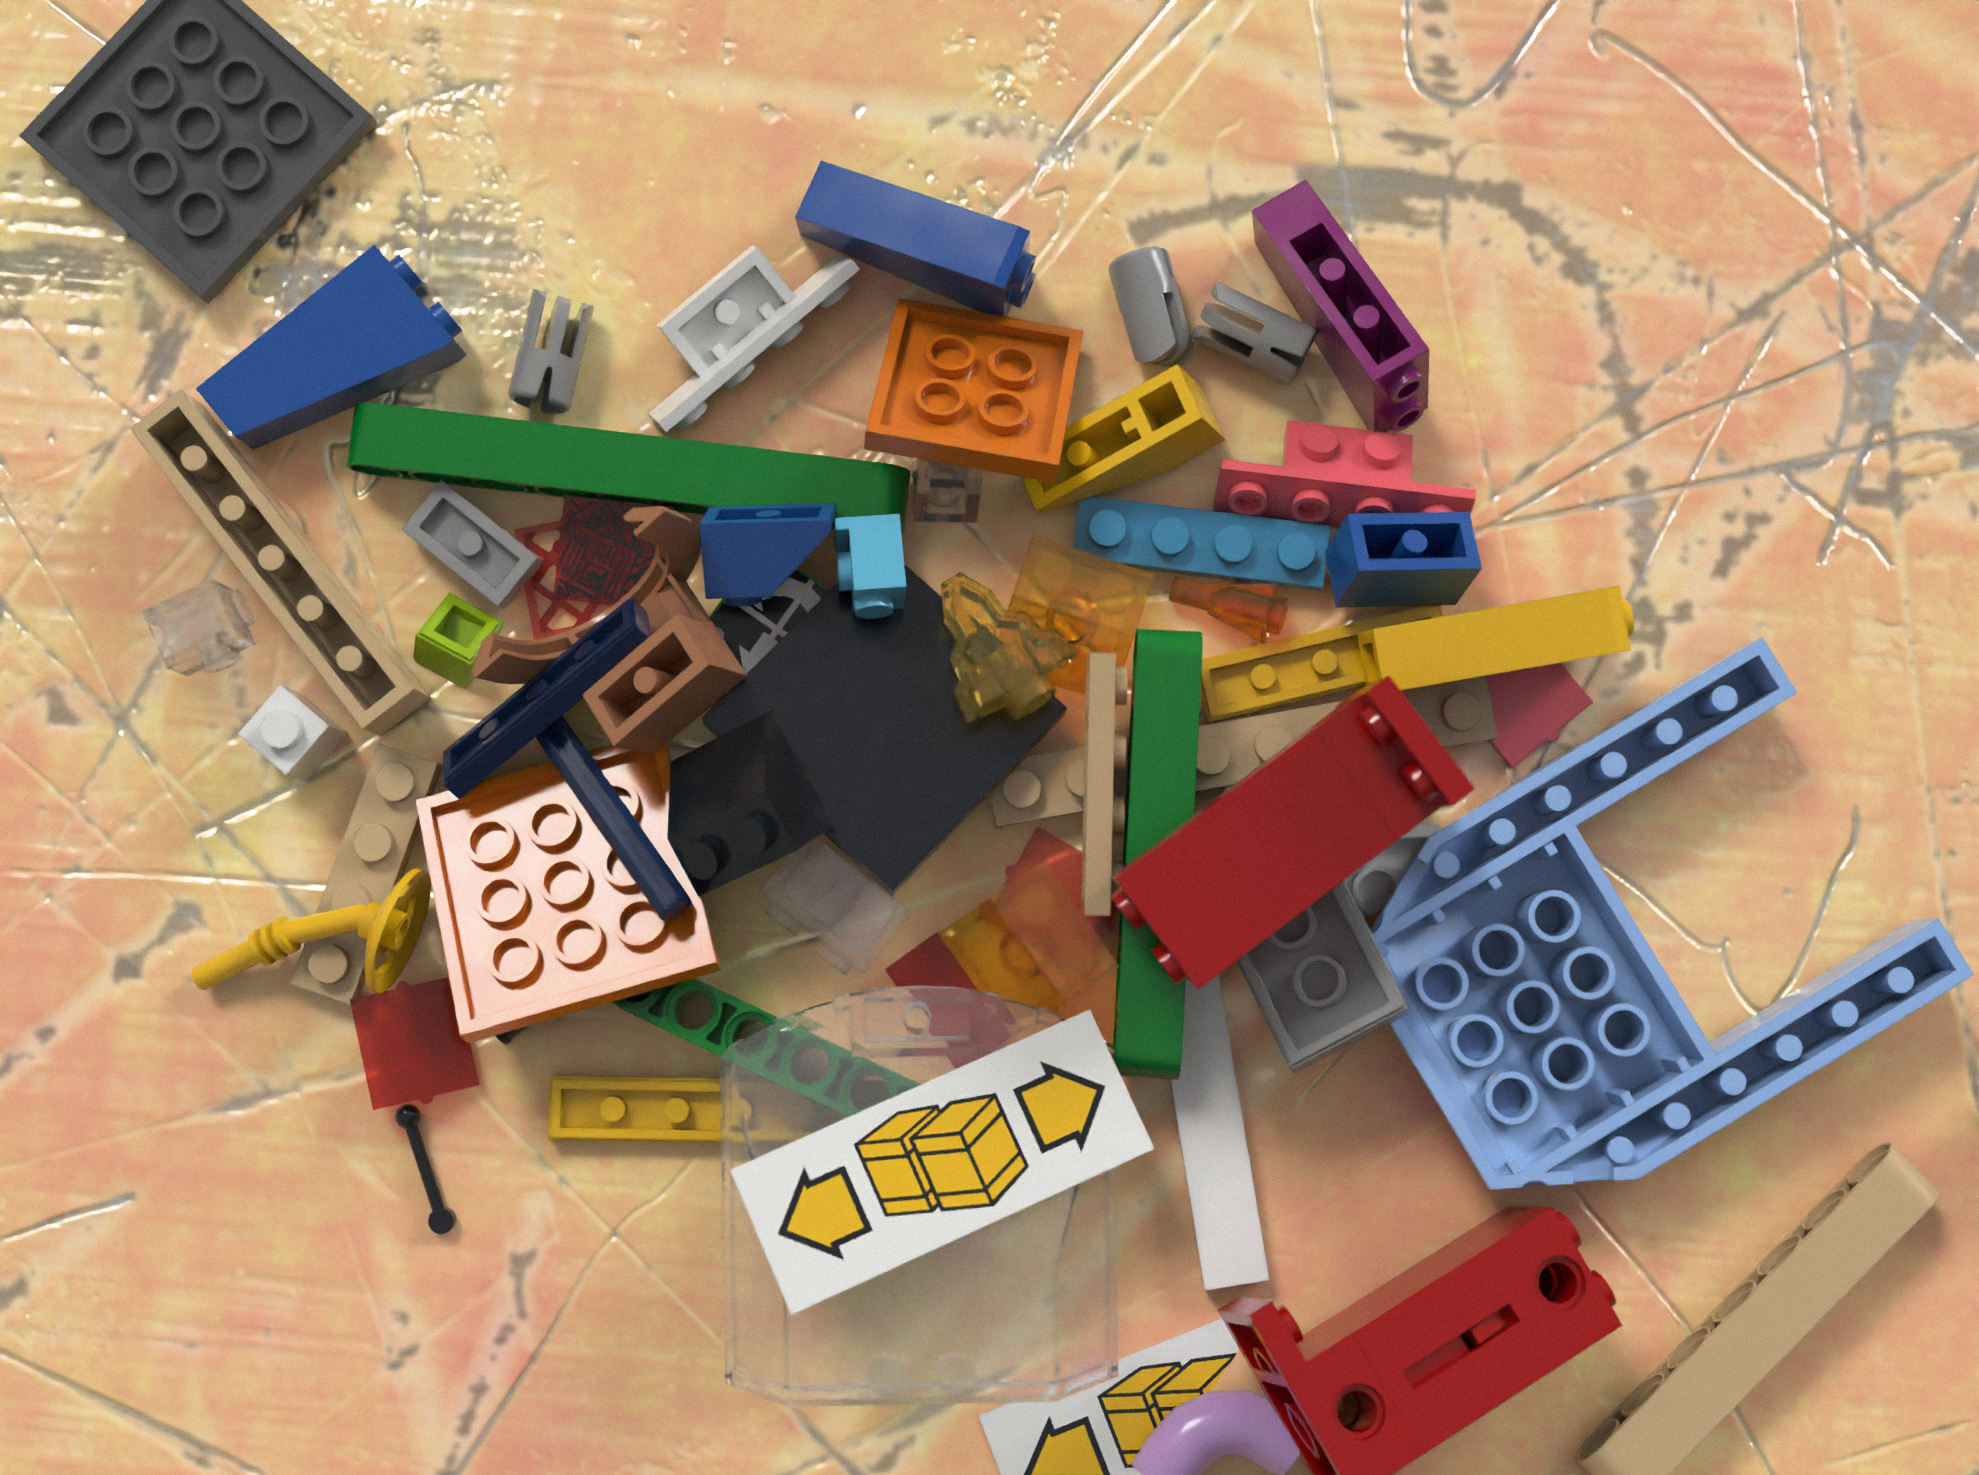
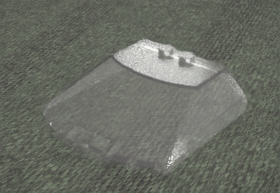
[720,985,1118,1407]

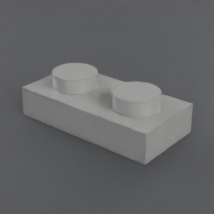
[402,480,543,610]

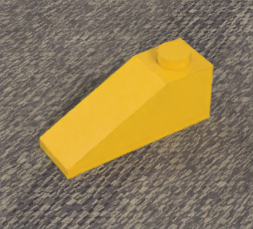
[1022,364,1226,514]

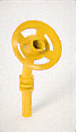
[191,868,431,994]

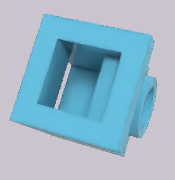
[834,514,906,619]

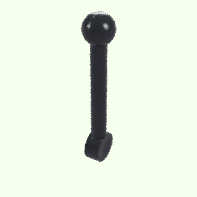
[395,1104,456,1234]

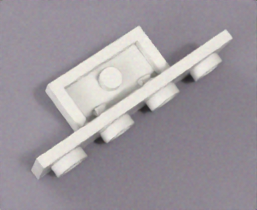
[648,245,860,432]

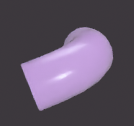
[1132,1390,1300,1475]

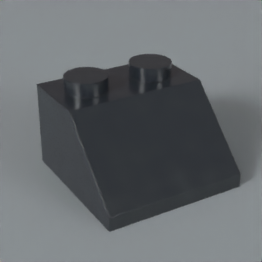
[667,710,834,897]

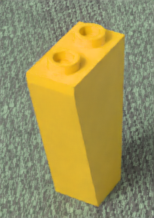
[1357,585,1634,690]

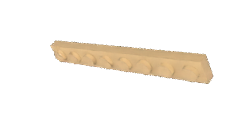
[990,676,1498,828]

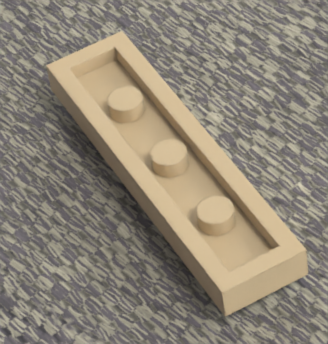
[1081,652,1128,916]
[290,743,443,1005]

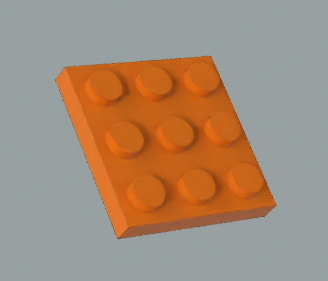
[864,298,1083,483]

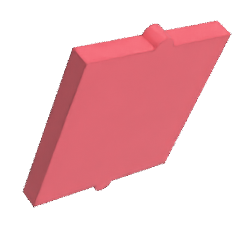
[1486,663,1593,768]

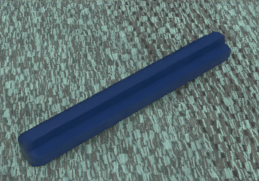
[536,715,691,921]

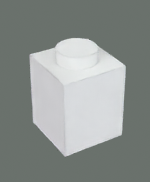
[238,684,348,781]

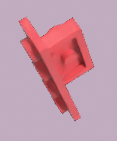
[1213,420,1476,526]

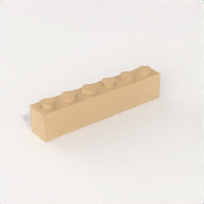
[129,389,431,736]

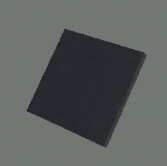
[702,564,1067,896]

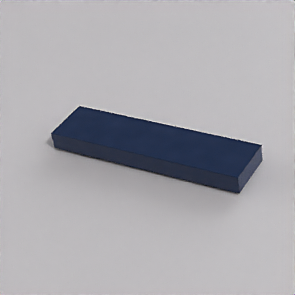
[443,598,651,799]

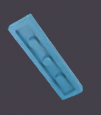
[1071,496,1331,591]

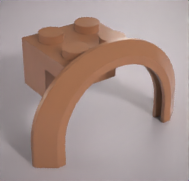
[472,506,747,755]

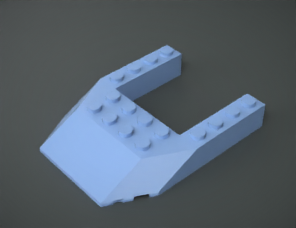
[1370,637,1974,1190]

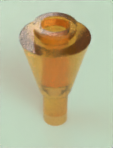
[1169,577,1289,645]

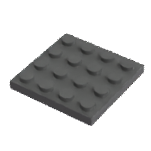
[19,0,377,304]

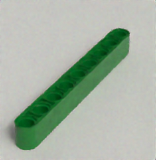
[346,402,911,535]

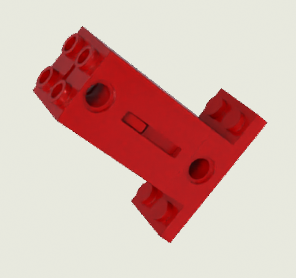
[1110,676,1475,990]
[1217,1206,1622,1475]

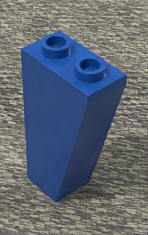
[795,161,1037,317]
[196,245,467,450]

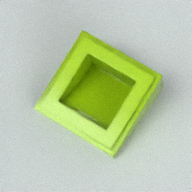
[413,592,504,688]

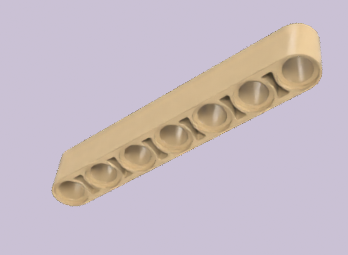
[1575,1142,1939,1475]

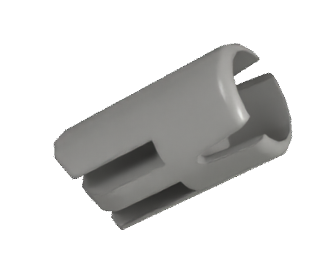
[1108,246,1194,367]
[1191,281,1317,384]
[509,289,594,414]

